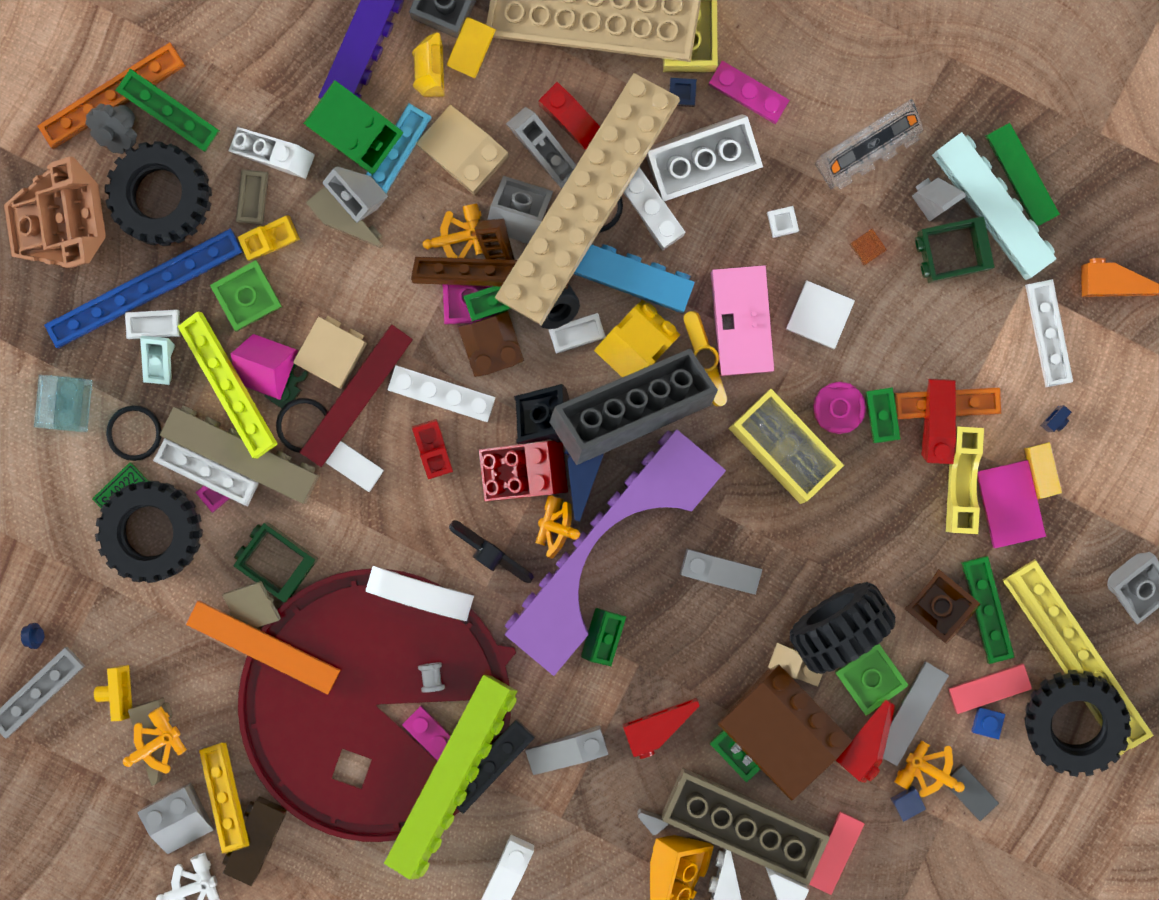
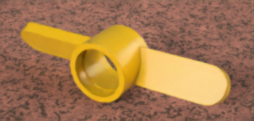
[684,311,727,407]

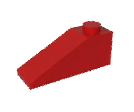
[539,82,600,151]
[921,379,956,464]
[623,698,700,759]
[836,700,895,783]

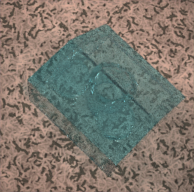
[34,375,92,432]

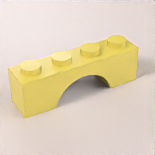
[946,427,984,534]

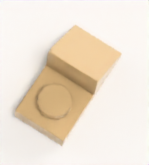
[768,643,823,687]

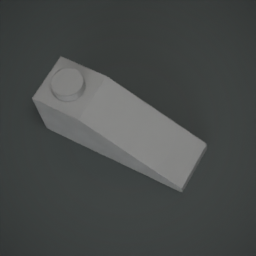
[506,107,576,188]
[912,178,966,222]
[680,548,762,595]
[525,725,608,775]

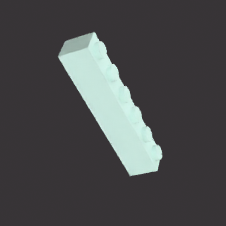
[932,132,1057,280]

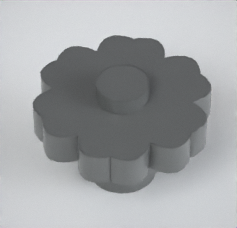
[85,104,137,154]

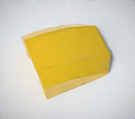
[412,32,445,97]

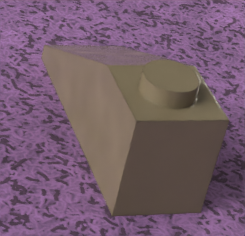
[128,697,173,786]

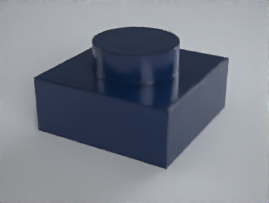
[669,77,697,107]
[1040,405,1072,432]

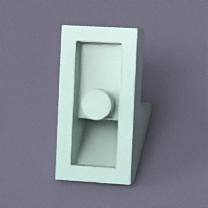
[140,336,175,385]

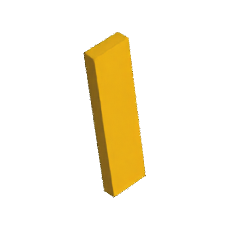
[199,743,250,853]

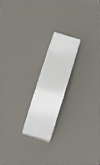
[366,566,474,621]

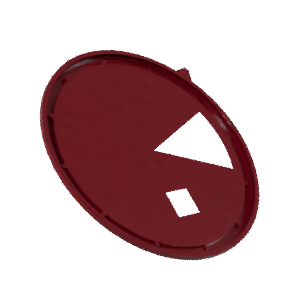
[238,568,516,842]

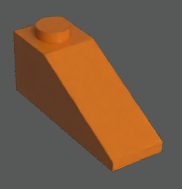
[1081,258,1159,297]

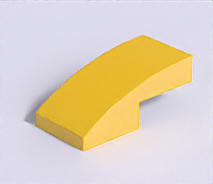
[238,215,300,261]

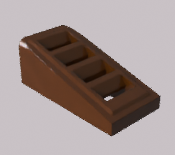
[474,218,514,260]

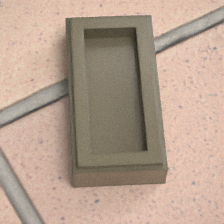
[236,169,269,225]

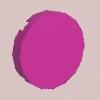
[813,382,866,434]

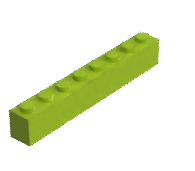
[384,675,518,880]

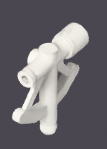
[156,853,220,900]

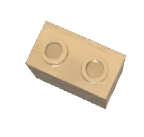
[293,316,368,389]

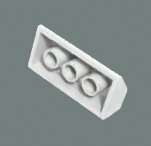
[646,114,763,201]

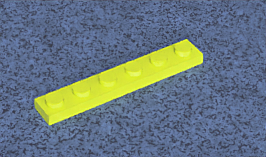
[178,312,278,459]

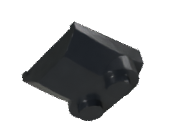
[514,384,570,445]

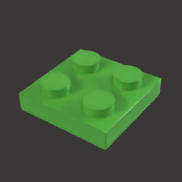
[210,260,282,332]
[835,644,909,716]

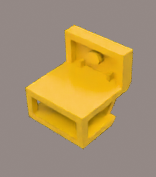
[594,299,681,377]

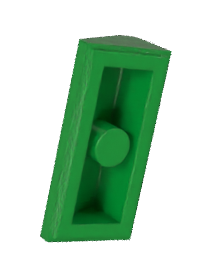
[581,608,626,667]

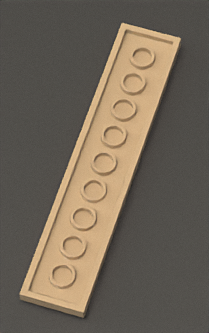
[495,73,680,326]

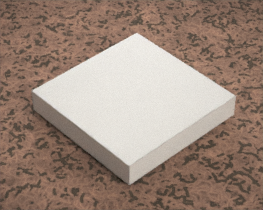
[786,280,855,349]

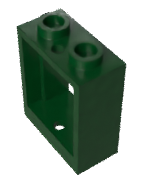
[915,216,995,283]
[233,522,319,603]

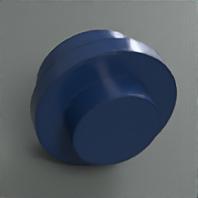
[21,623,44,649]

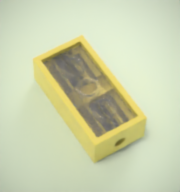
[728,389,844,504]

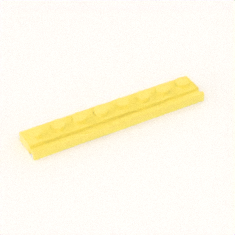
[1003,559,1154,755]

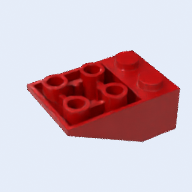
[479,441,568,501]

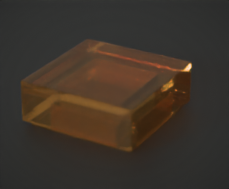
[849,229,887,265]

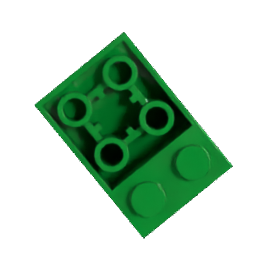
[303,80,404,175]

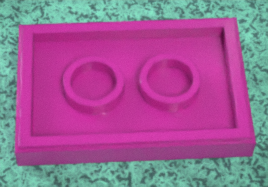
[977,460,1046,548]

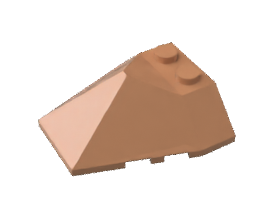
[4,157,106,268]

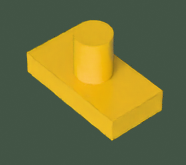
[94,665,132,721]

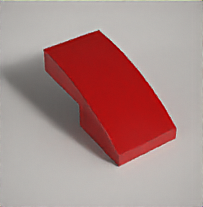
[412,419,453,480]

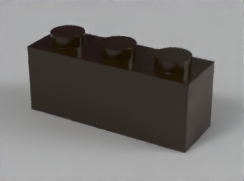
[222,796,287,886]

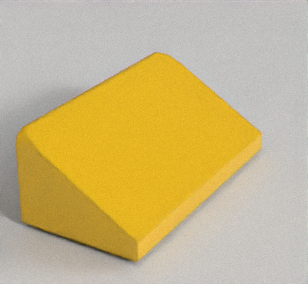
[447,17,496,78]
[1024,442,1062,499]

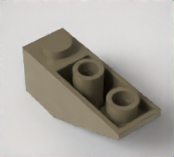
[306,187,383,248]

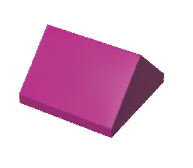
[231,334,299,400]

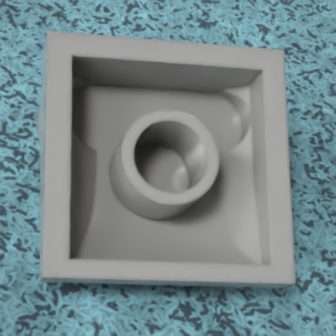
[1107,552,1159,625]

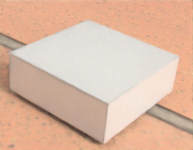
[767,206,799,238]

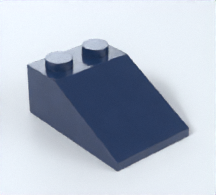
[564,449,604,522]

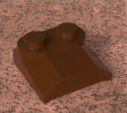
[458,310,524,377]
[905,569,980,644]

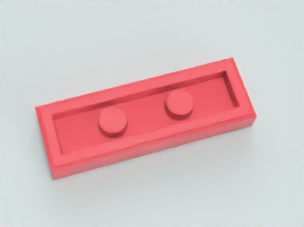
[948,663,1032,714]
[809,811,865,895]

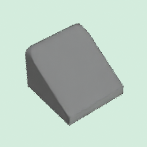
[637,808,669,835]

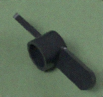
[449,520,534,583]

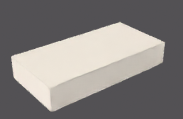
[125,310,181,339]
[548,313,606,354]
[326,441,385,492]

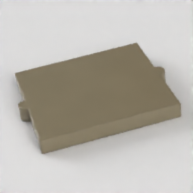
[222,581,281,628]

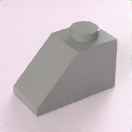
[322,166,388,223]

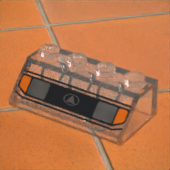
[815,99,924,190]

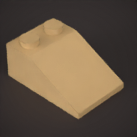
[416,105,509,196]

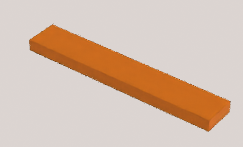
[37,42,186,149]
[186,601,340,694]

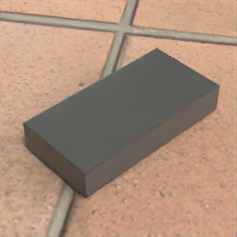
[947,764,999,821]

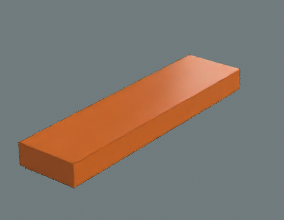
[894,388,1001,419]

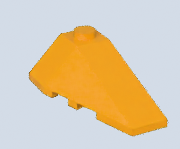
[650,835,714,900]

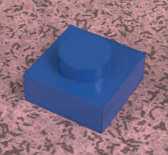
[971,707,1005,740]

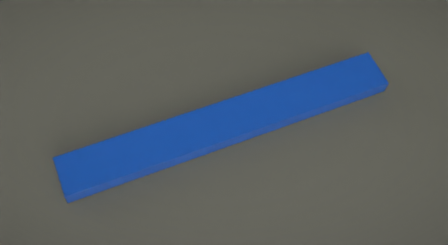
[44,228,244,349]

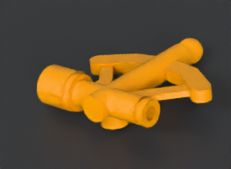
[423,203,483,258]
[535,495,580,559]
[123,706,187,774]
[894,740,965,797]

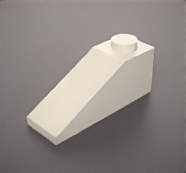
[481,835,534,900]

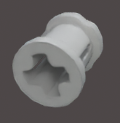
[418,662,445,693]

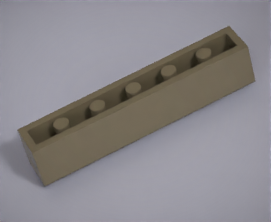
[160,405,320,504]

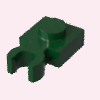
[264,364,309,409]

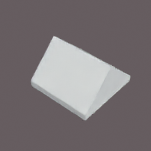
[765,867,809,900]

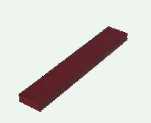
[299,324,413,467]

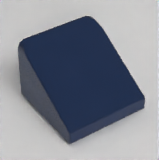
[890,786,926,822]

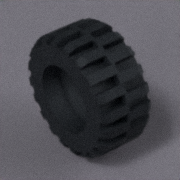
[104,141,212,246]
[95,481,203,583]
[790,582,896,674]
[1024,670,1131,777]

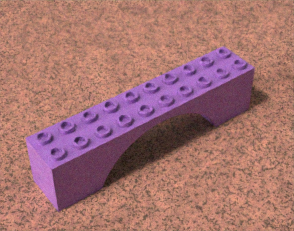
[505,429,726,676]

